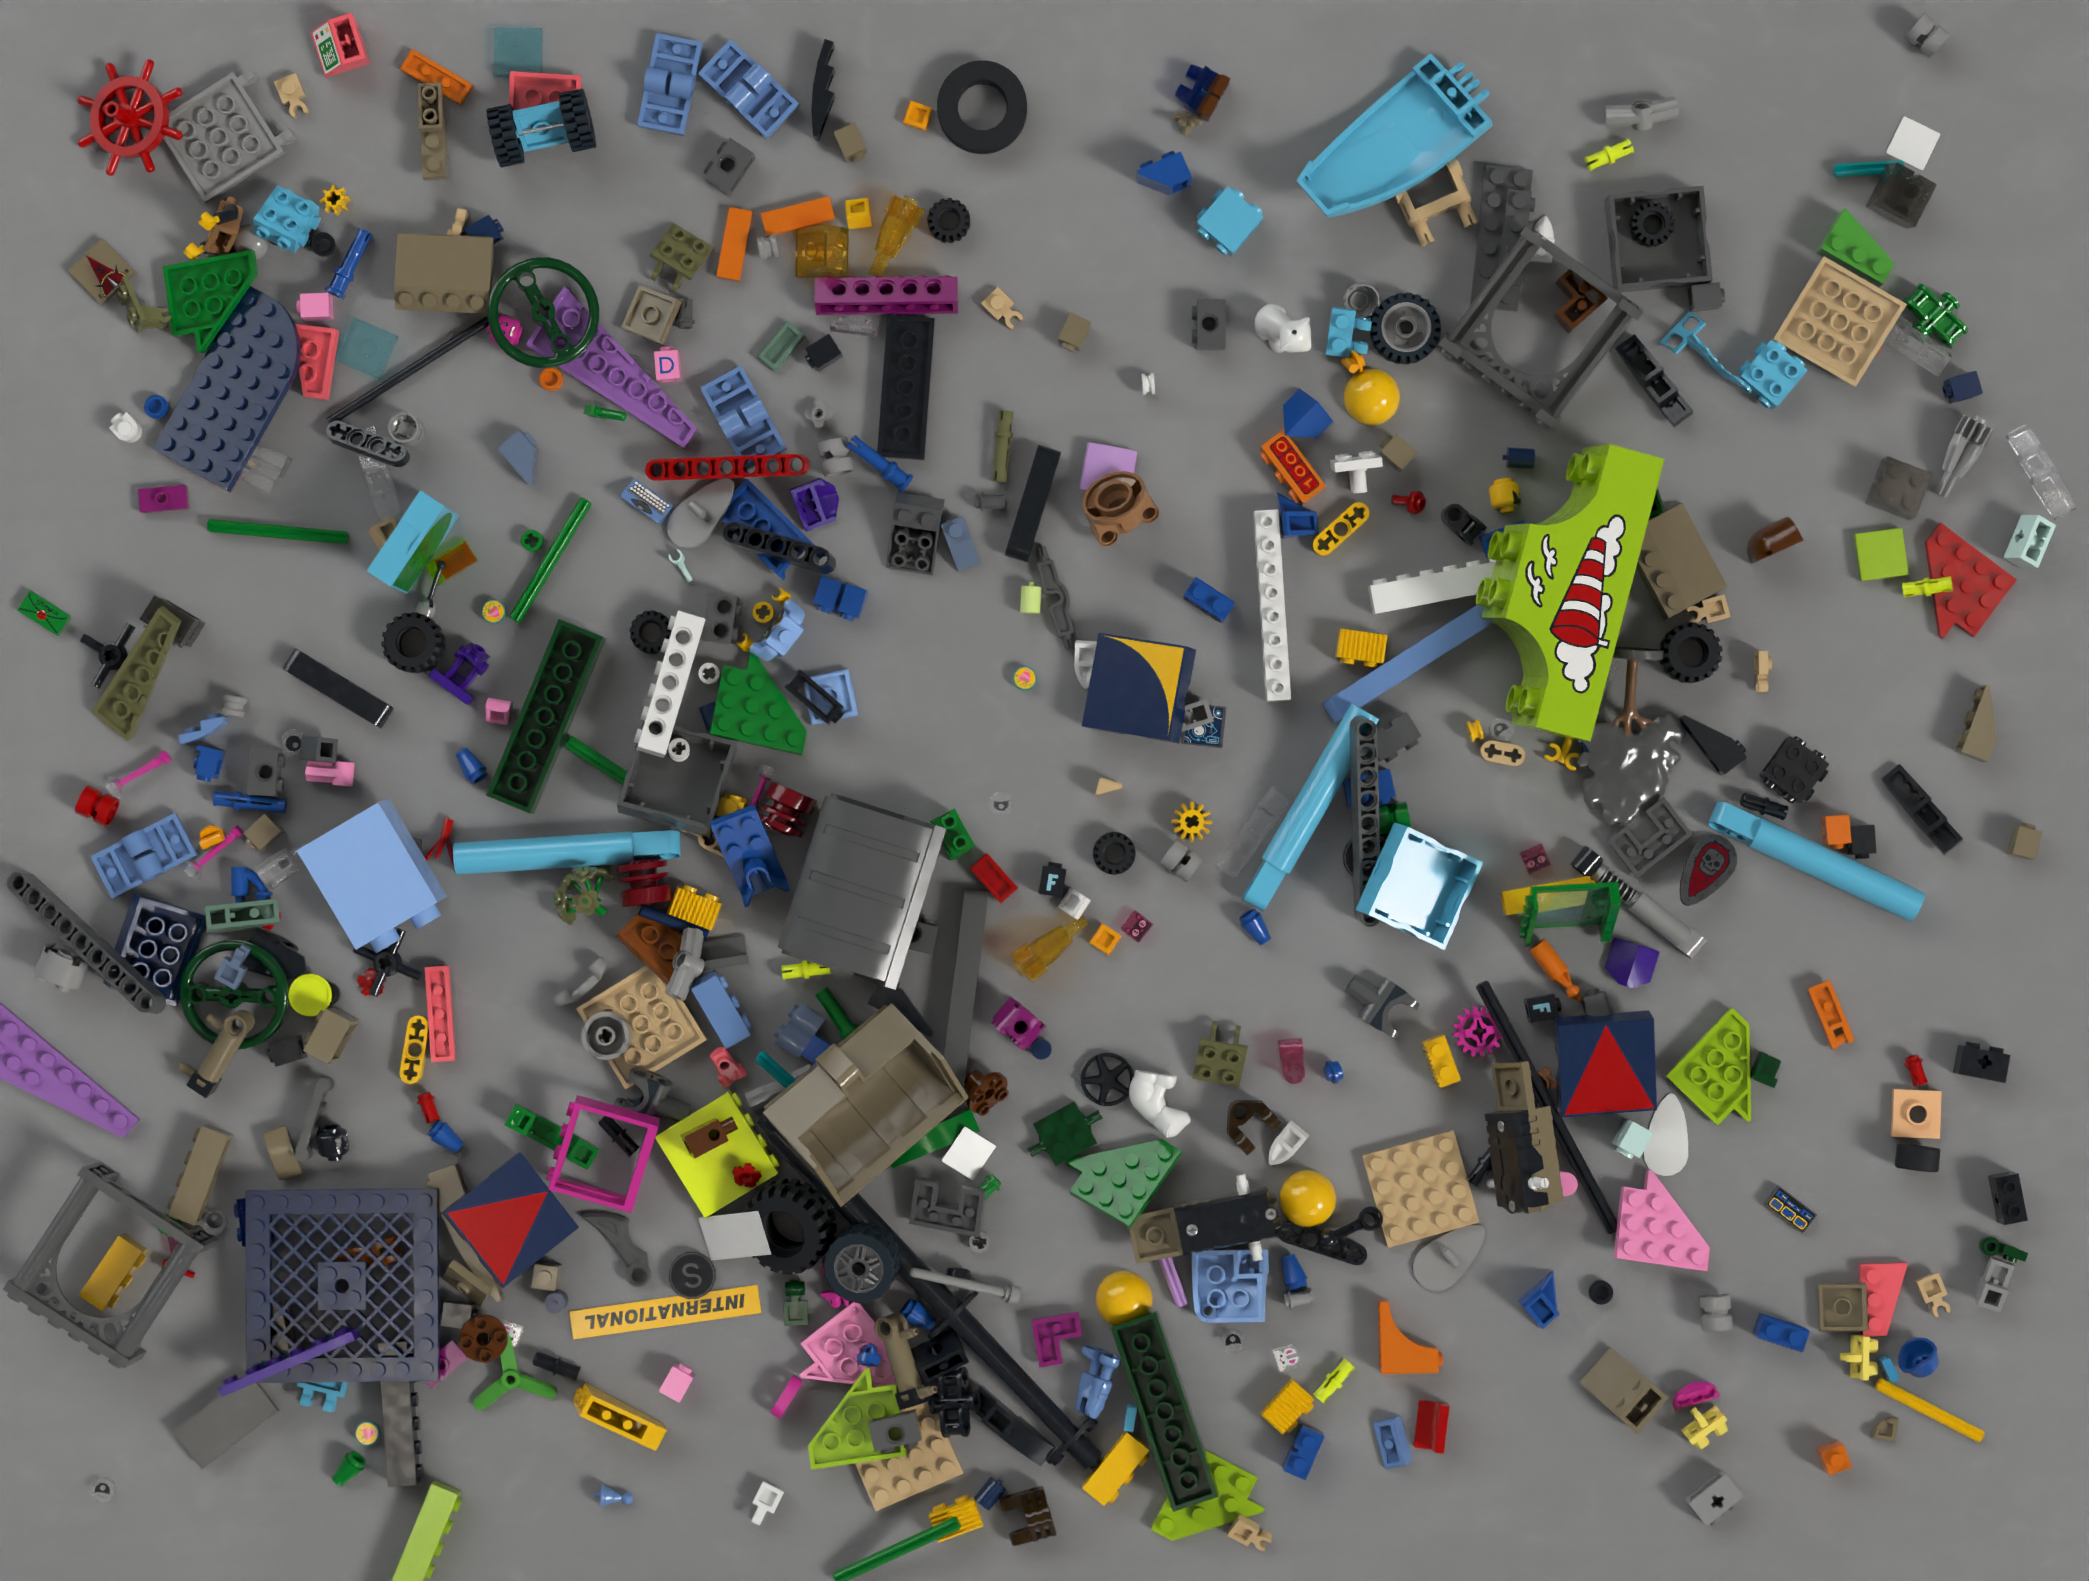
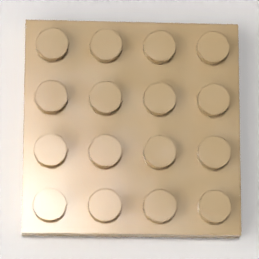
[1773,256,1907,387]
[576,966,708,1090]
[1361,1130,1479,1248]
[855,1401,963,1511]

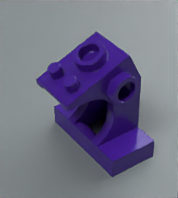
[428,642,490,705]

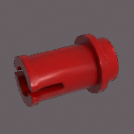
[1904,1054,1928,1086]
[416,1092,440,1124]

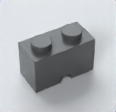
[1377,712,1421,763]

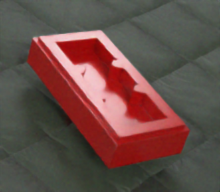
[969,853,1018,904]

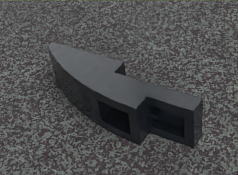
[975,1385,1056,1466]

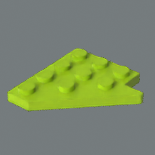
[1665,1007,1751,1126]
[808,1367,906,1470]
[1150,1449,1265,1541]

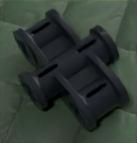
[928,1367,981,1438]

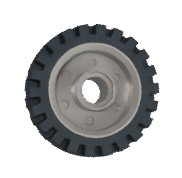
[1370,293,1441,365]

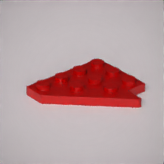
[1925,523,2017,639]

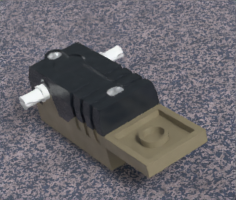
[1485,1061,1564,1214]
[1129,1174,1282,1264]

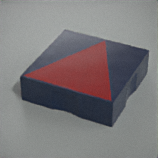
[1554,1010,1657,1117]
[442,1152,579,1288]

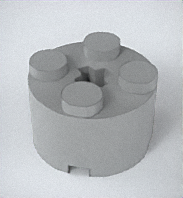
[34,943,89,993]
[581,1011,632,1060]

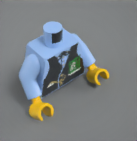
[736,587,805,661]

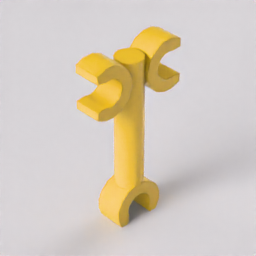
[1544,738,1580,771]

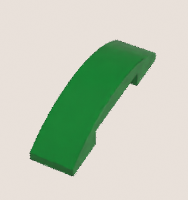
[504,1104,600,1170]
[891,1109,980,1168]

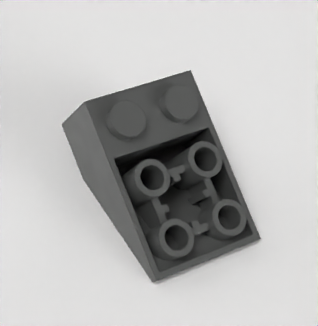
[886,492,945,575]

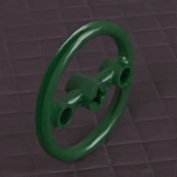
[488,257,599,368]
[179,940,289,1049]

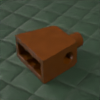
[680,1116,738,1158]

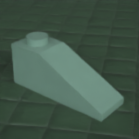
[205,899,280,935]

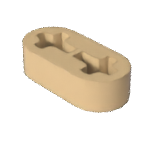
[1479,740,1525,766]

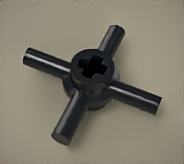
[80,623,136,689]
[353,928,422,997]

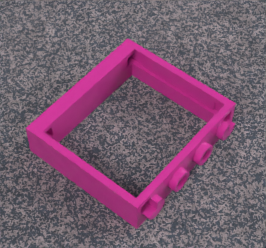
[546,1095,660,1213]

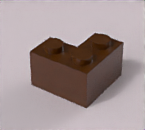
[1553,269,1608,334]

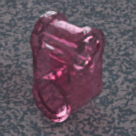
[1278,1038,1305,1084]

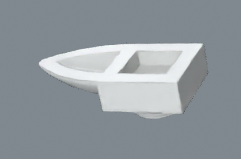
[1530,216,1555,264]
[1074,640,1097,689]
[1269,1120,1309,1165]

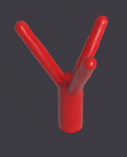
[424,818,455,871]

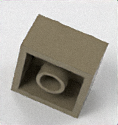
[303,1007,360,1064]

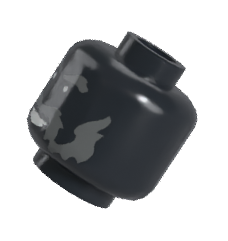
[317,1124,349,1161]

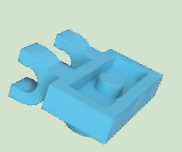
[1325,306,1372,358]
[297,1382,349,1412]

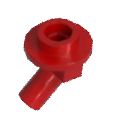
[1391,491,1426,515]

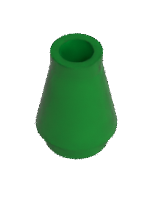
[332,1451,366,1487]

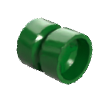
[1379,802,1411,836]

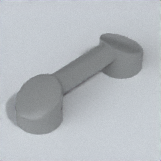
[553,957,607,1007]

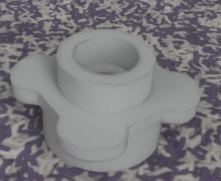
[805,400,833,428]

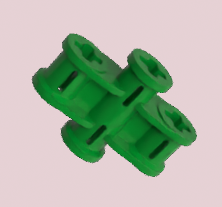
[1902,283,1969,349]

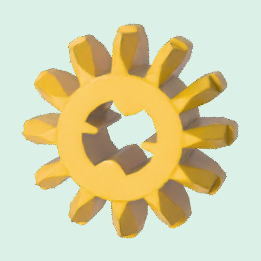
[1171,801,1212,842]

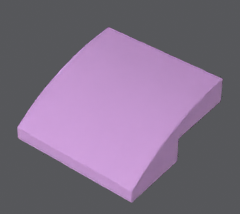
[1079,442,1138,491]

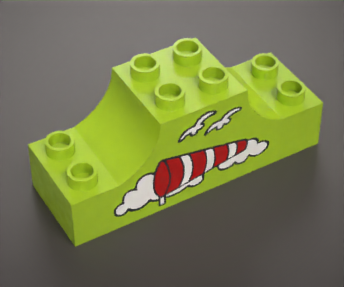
[1476,444,1664,742]

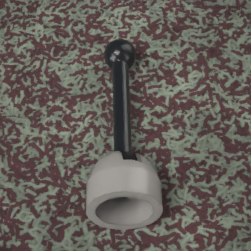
[416,560,446,617]

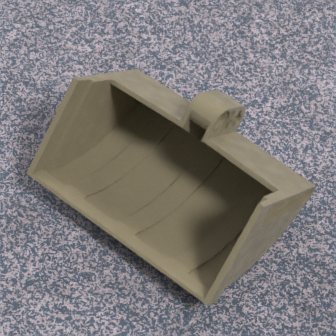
[763,1003,969,1207]

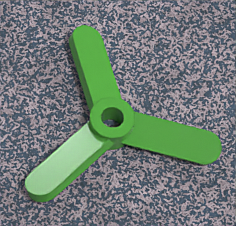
[473,1333,557,1410]

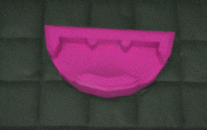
[1672,1382,1720,1410]

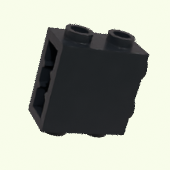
[1759,736,1829,804]

